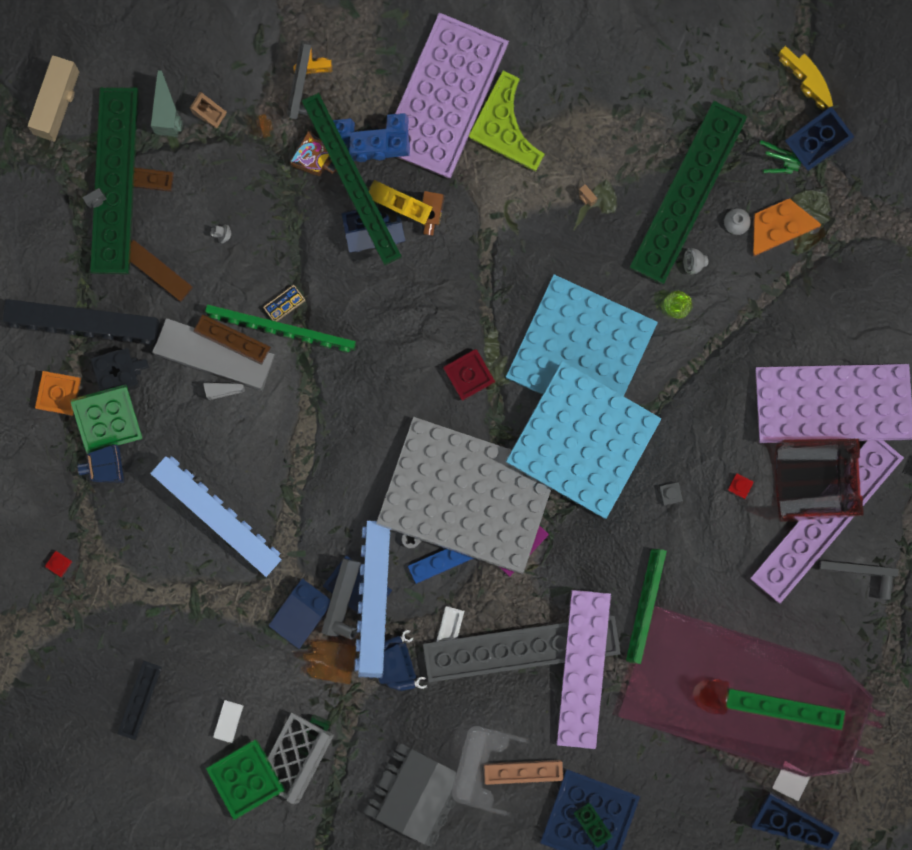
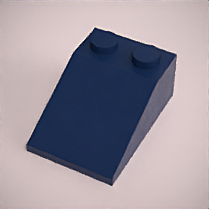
[785,106,854,171]
[269,578,331,649]

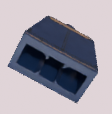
[78,445,124,483]

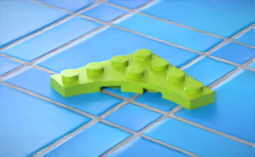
[469,71,545,172]

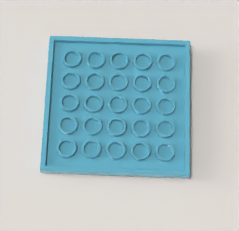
[506,275,658,396]
[505,361,662,519]

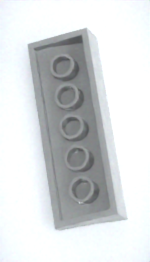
[152,318,275,391]

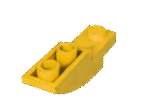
[778,46,833,110]
[369,180,433,224]

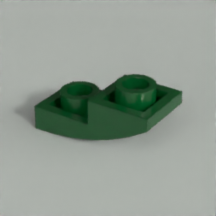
[574,802,613,848]

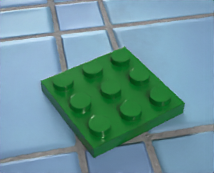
[70,384,142,454]
[206,739,285,820]

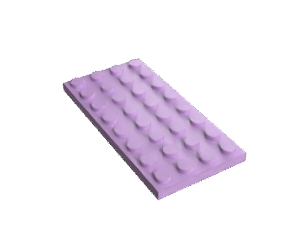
[396,13,509,179]
[755,364,912,443]

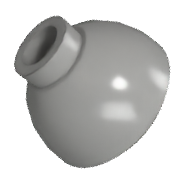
[724,208,751,235]
[683,248,708,275]

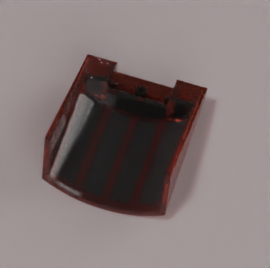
[775,438,864,522]

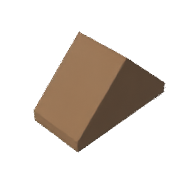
[190,92,227,128]

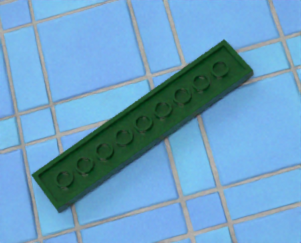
[90,87,139,274]
[629,101,747,285]

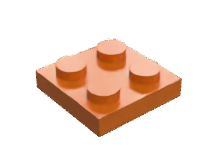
[35,371,81,416]

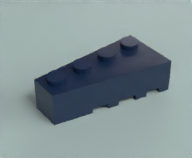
[751,791,840,850]

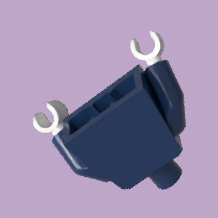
[369,630,427,691]

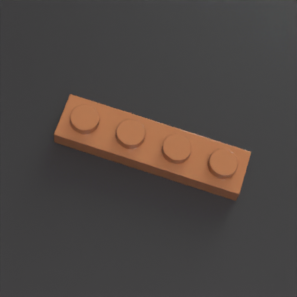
[484,760,563,785]

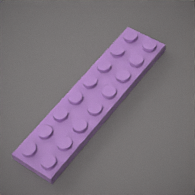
[557,590,611,749]

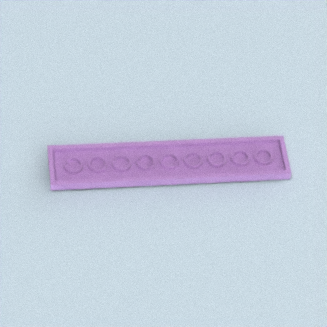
[750,440,904,604]

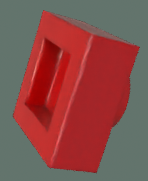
[728,473,754,500]
[45,551,72,578]

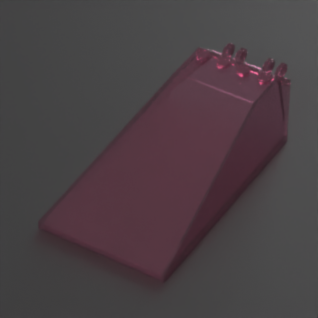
[619,606,886,778]

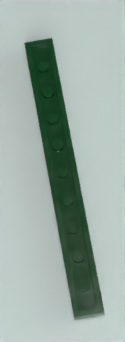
[302,93,402,266]

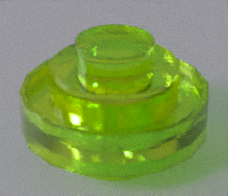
[664,291,692,319]

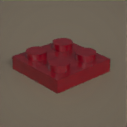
[443,349,495,401]

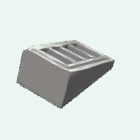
[203,383,245,400]

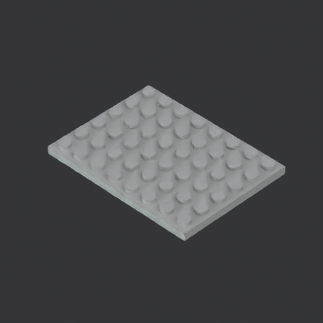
[376,417,551,574]

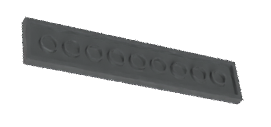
[423,616,620,683]

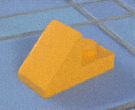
[293,49,332,74]

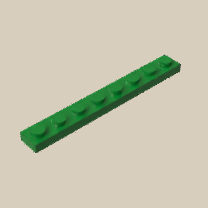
[205,304,356,353]

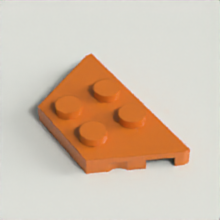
[753,199,821,256]

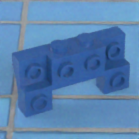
[333,113,410,162]

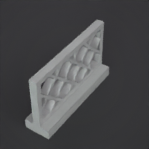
[268,713,334,804]

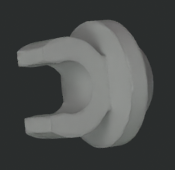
[210,224,231,243]

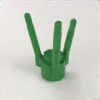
[759,140,801,174]

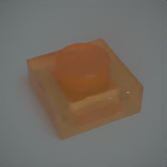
[258,114,273,138]

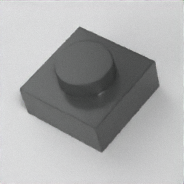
[83,188,106,208]
[660,482,683,506]

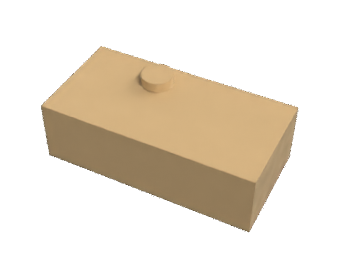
[28,55,79,142]

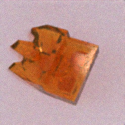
[303,640,356,685]

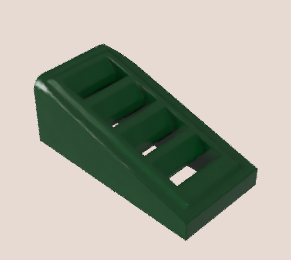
[298,714,331,756]

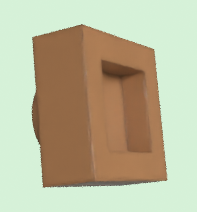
[579,184,598,207]

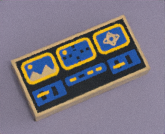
[263,285,305,322]

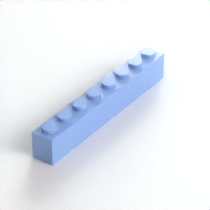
[150,456,282,577]
[355,521,390,678]

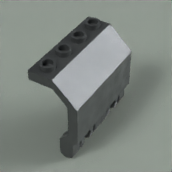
[363,743,467,847]

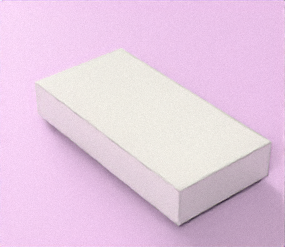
[436,606,464,642]
[213,700,244,743]

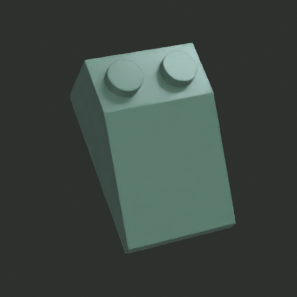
[151,70,183,137]

